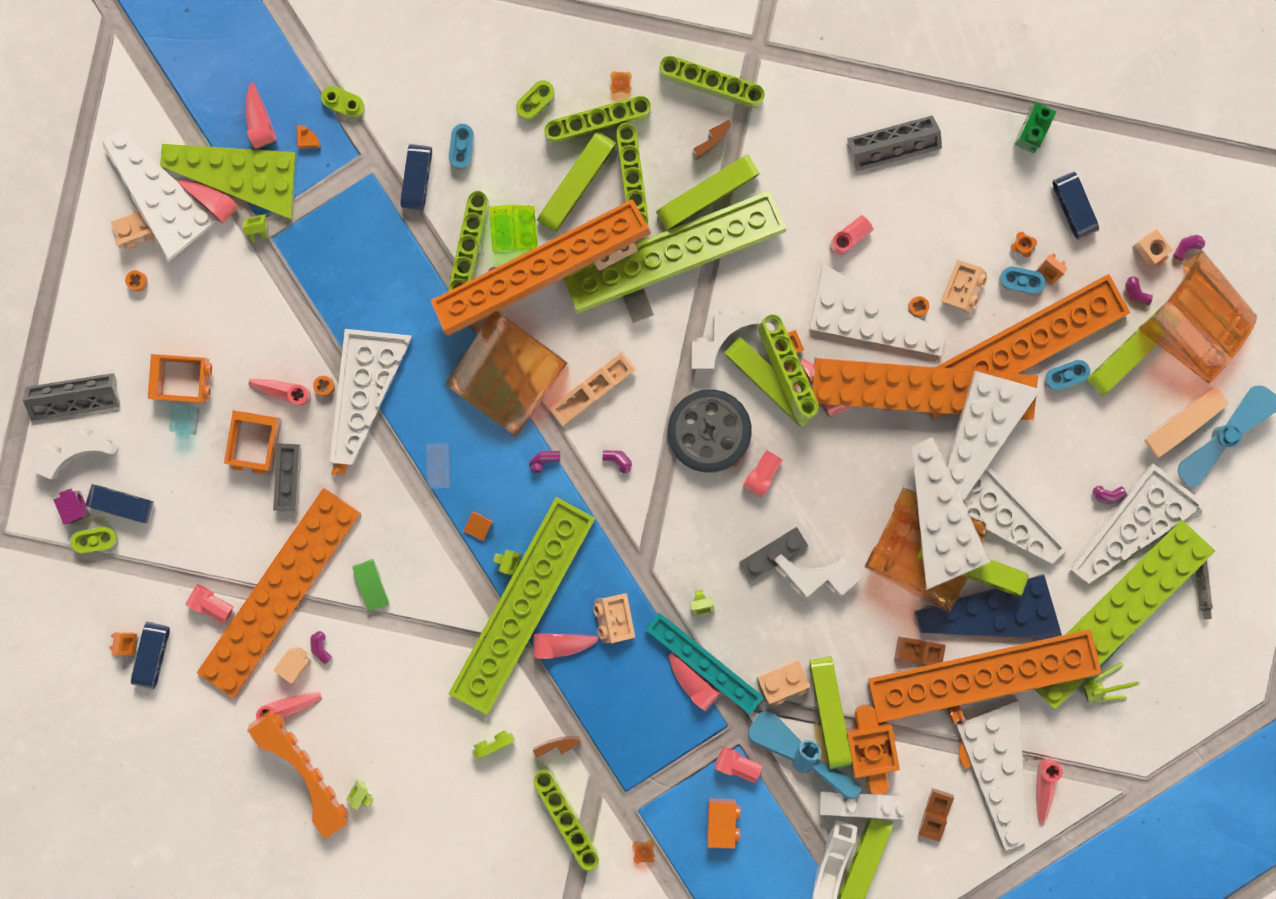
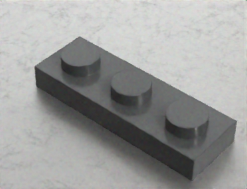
[273,443,301,512]
[739,527,808,581]

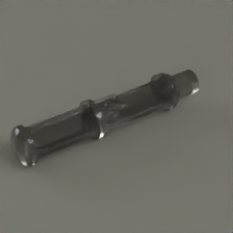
[1195,560,1213,619]

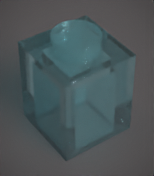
[169,405,200,438]

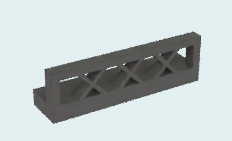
[847,115,942,172]
[23,373,120,421]

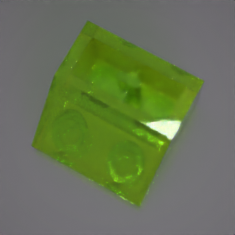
[488,204,538,254]

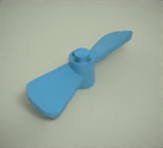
[1177,385,1276,487]
[748,711,861,799]

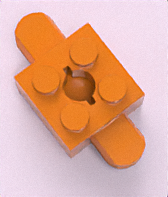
[846,704,900,795]

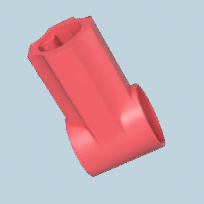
[830,215,874,255]
[743,450,783,498]
[185,584,234,624]
[714,747,762,783]

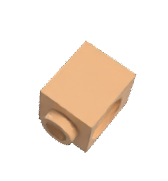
[1133,229,1173,267]
[273,647,311,684]

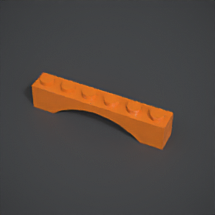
[247,710,349,839]

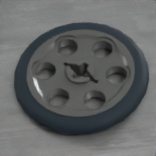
[667,389,752,473]

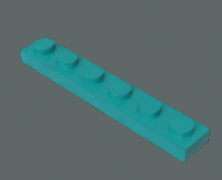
[645,612,764,714]

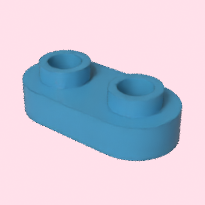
[449,124,474,170]
[999,266,1045,294]
[1045,360,1090,390]

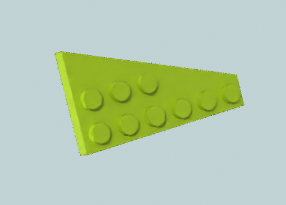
[160,144,297,220]

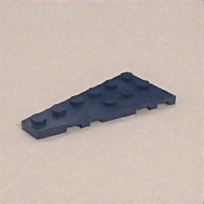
[914,574,1062,638]

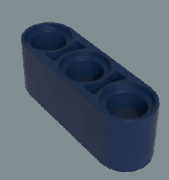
[400,144,432,210]
[1052,171,1099,240]
[85,484,154,524]
[131,621,170,690]

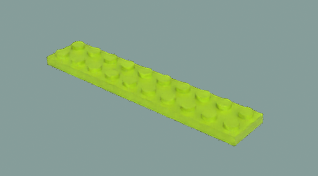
[564,191,786,314]
[448,497,595,715]
[1034,520,1216,710]

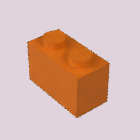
[707,798,740,848]

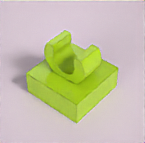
[242,214,268,242]
[493,550,522,575]
[690,589,715,617]
[346,780,374,810]

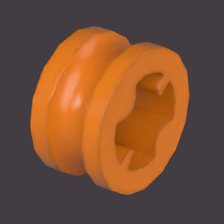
[125,270,148,291]
[908,296,930,317]
[313,376,335,396]
[947,706,965,726]

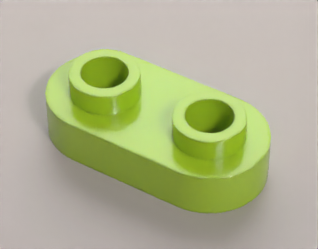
[516,80,555,120]
[321,86,365,118]
[71,527,118,553]
[471,730,515,760]

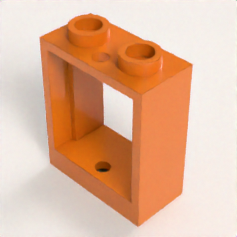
[148,354,213,404]
[224,410,281,475]

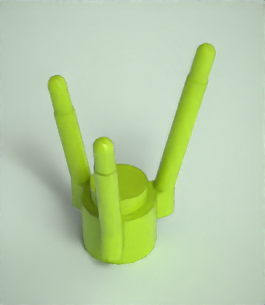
[1083,663,1140,703]

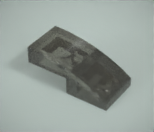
[623,288,654,323]

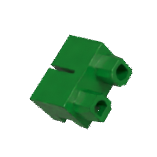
[1014,102,1057,154]

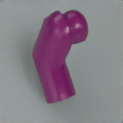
[1173,235,1206,261]
[1125,276,1153,306]
[602,450,632,474]
[529,451,561,473]
[1092,486,1127,505]
[310,631,333,665]

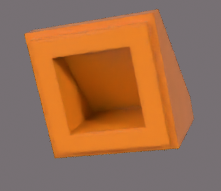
[463,511,494,541]

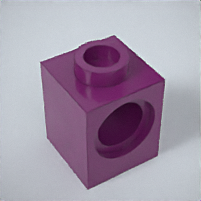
[53,488,91,525]

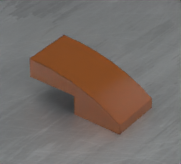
[693,120,731,160]
[894,636,946,665]
[533,736,581,758]
[918,788,954,842]

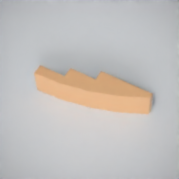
[549,352,636,426]
[1144,386,1229,458]

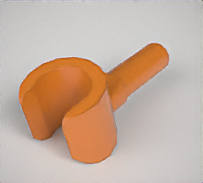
[331,463,347,476]

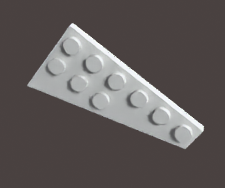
[330,329,412,465]
[1069,464,1206,584]

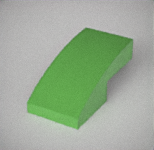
[352,559,389,612]

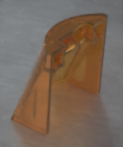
[1138,250,1257,384]
[445,311,569,437]
[864,487,987,613]

